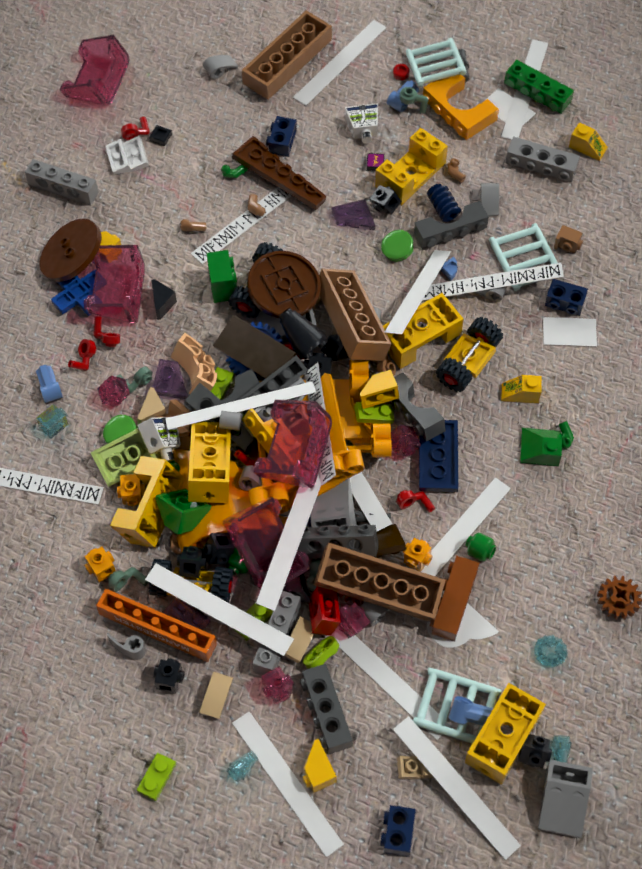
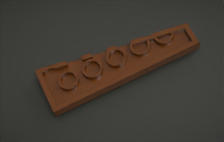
[232,136,327,211]

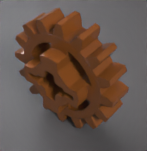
[597,576,642,620]

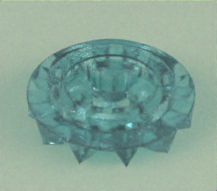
[534,635,568,667]

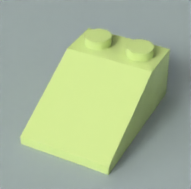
[91,428,162,487]

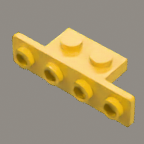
[242,408,301,479]

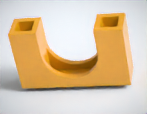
[423,68,499,140]

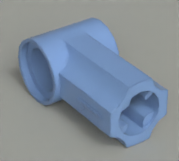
[387,80,419,113]
[36,365,63,403]
[449,696,493,726]

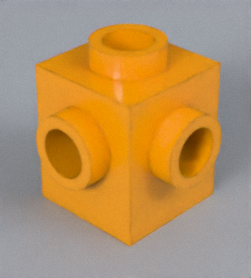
[117,474,146,506]
[402,538,433,572]
[84,546,116,582]

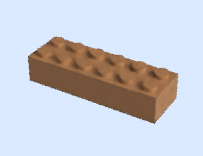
[242,10,332,100]
[319,268,391,361]
[314,543,445,622]

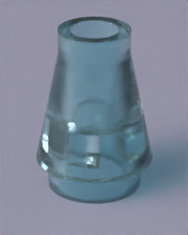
[551,735,572,763]
[227,750,258,782]

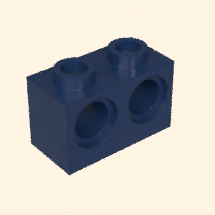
[266,116,297,157]
[545,279,588,316]
[380,805,416,857]

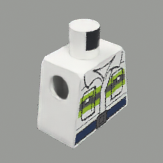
[345,103,378,144]
[138,417,181,462]

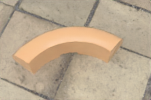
[170,333,217,394]

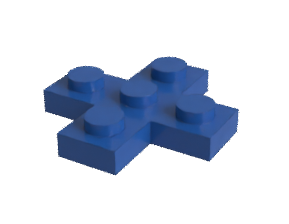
[51,270,107,316]

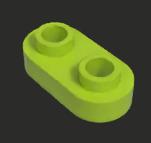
[303,636,339,669]

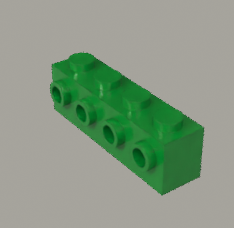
[504,59,574,114]

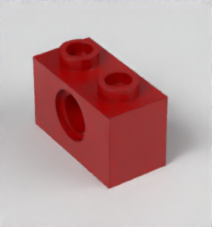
[309,586,341,636]

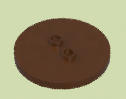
[40,219,101,282]
[247,251,321,318]

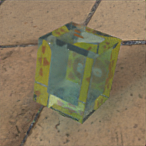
[36,404,68,439]

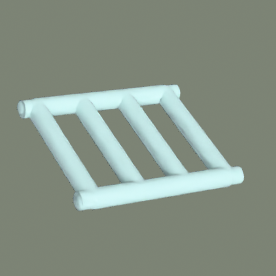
[405,38,467,87]
[489,223,558,291]
[412,667,502,744]

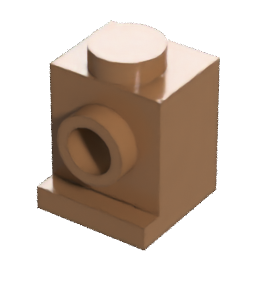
[554,225,583,253]

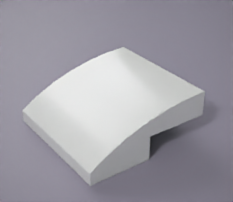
[105,136,149,174]

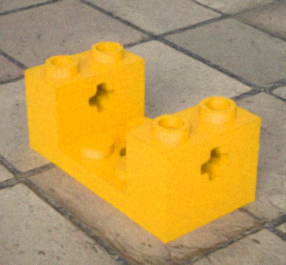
[375,128,448,205]
[383,293,464,369]
[188,422,231,503]
[110,456,185,548]
[465,683,546,785]

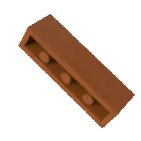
[429,555,479,642]

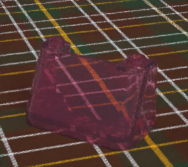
[60,34,130,105]
[84,245,145,323]
[253,399,332,488]
[223,497,311,590]

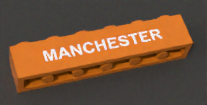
[95,588,217,662]

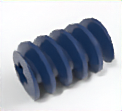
[427,184,461,222]

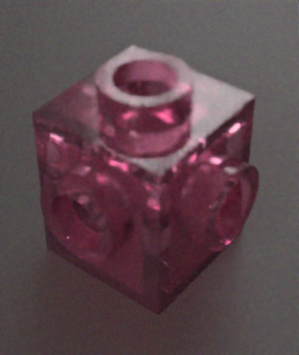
[97,376,130,407]
[391,425,421,457]
[338,603,370,638]
[261,666,294,704]

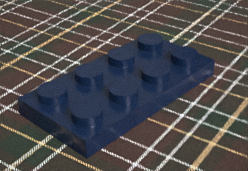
[419,420,458,492]

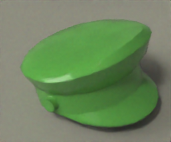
[381,230,414,262]
[103,414,138,443]

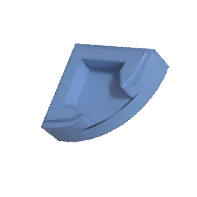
[441,257,457,281]

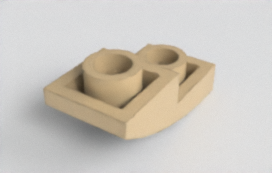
[284,616,314,663]
[199,671,233,719]
[397,756,434,779]

